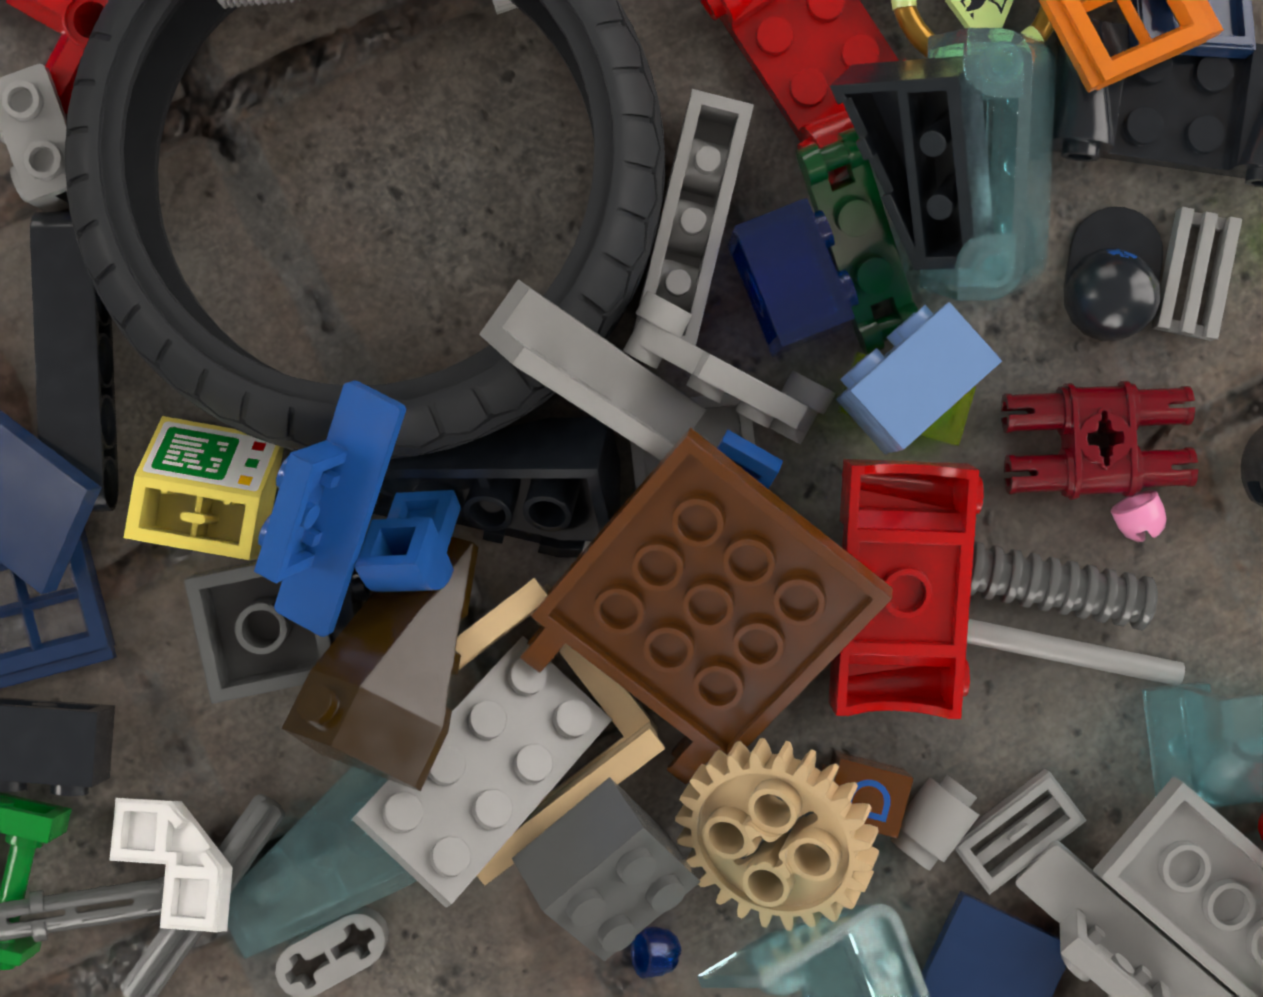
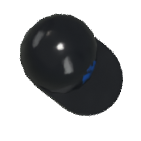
[1064,206,1163,341]

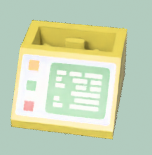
[123,416,284,560]

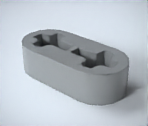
[275,907,389,997]

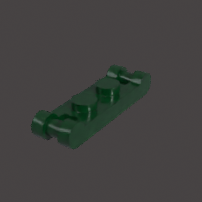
[796,127,918,355]

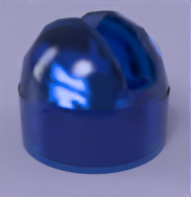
[631,926,682,979]

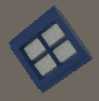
[0,528,117,689]

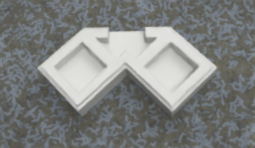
[110,798,233,932]

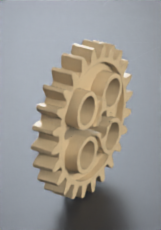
[675,738,879,931]

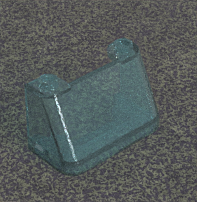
[920,28,1057,301]

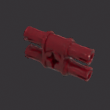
[1001,381,1199,500]

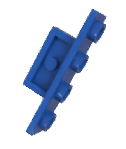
[254,380,406,637]

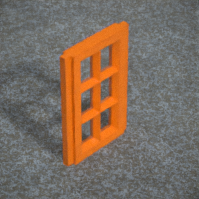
[1039,0,1224,93]

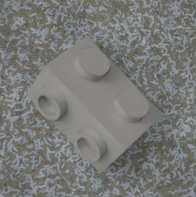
[0,64,69,212]

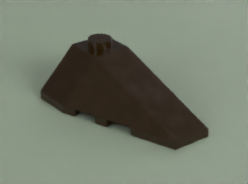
[281,537,479,791]

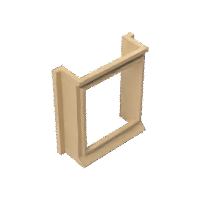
[451,578,665,886]

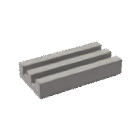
[1152,207,1242,341]
[954,769,1087,895]

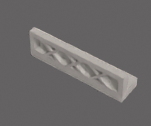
[479,279,706,460]

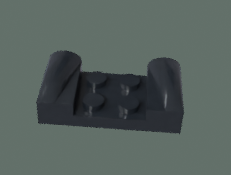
[1041,19,1263,188]

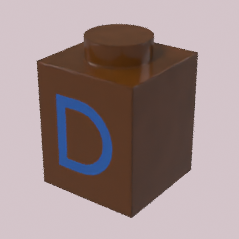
[818,750,914,839]

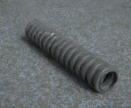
[970,541,1158,631]

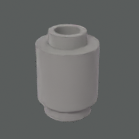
[890,775,980,871]

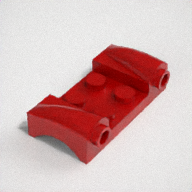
[699,0,906,185]
[828,459,984,719]

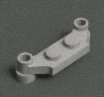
[623,291,836,444]

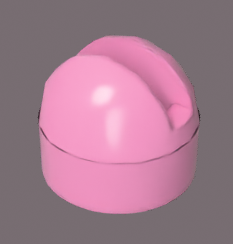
[1111,490,1167,542]

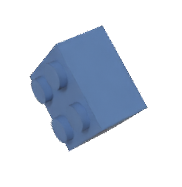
[835,302,1002,454]

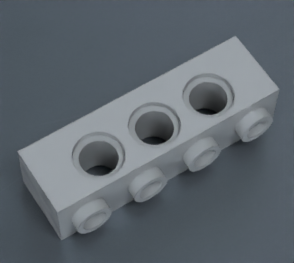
[632,89,754,346]

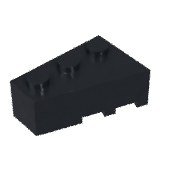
[830,55,995,270]

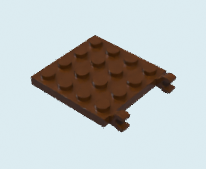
[520,427,893,785]

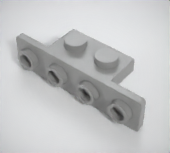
[1016,840,1238,997]

